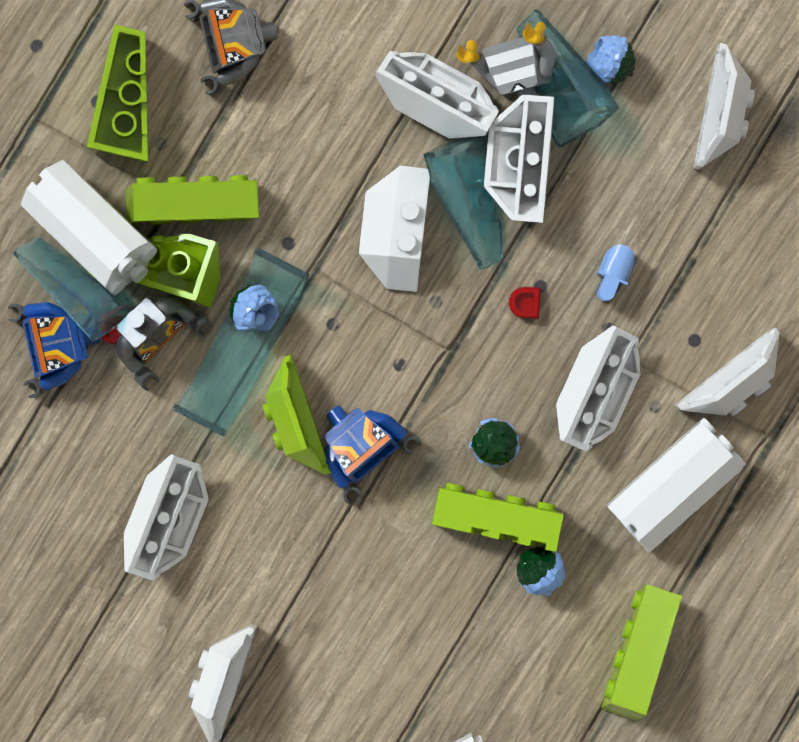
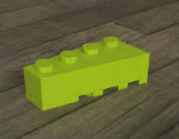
[87,24,148,163]
[125,175,259,226]
[432,482,564,552]
[601,584,682,721]

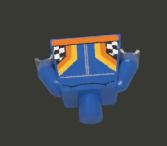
[8,302,100,398]
[324,406,421,504]

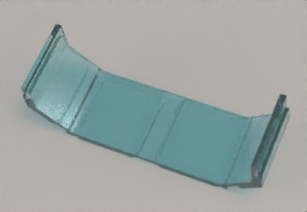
[173,248,310,436]

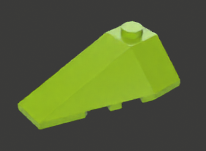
[131,234,221,308]

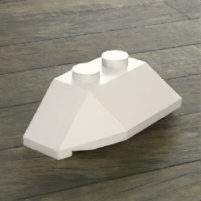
[693,43,755,170]
[375,51,499,139]
[484,94,554,223]
[359,166,431,292]
[556,325,640,452]
[674,328,780,416]
[124,454,209,581]
[188,624,257,742]

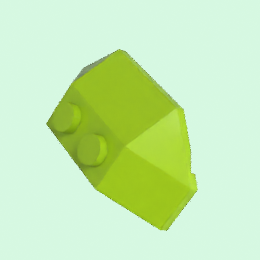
[262,355,331,475]

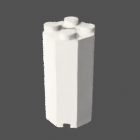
[20,160,157,295]
[606,418,746,553]

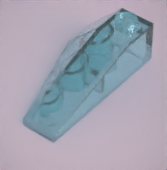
[517,9,619,148]
[423,132,503,269]
[13,237,137,342]

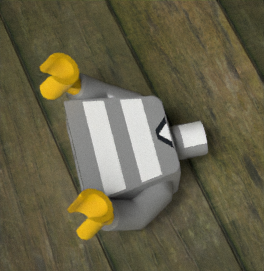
[456,22,557,98]

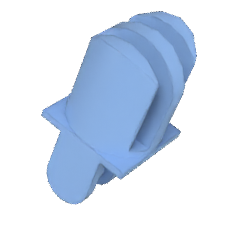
[596,245,635,302]

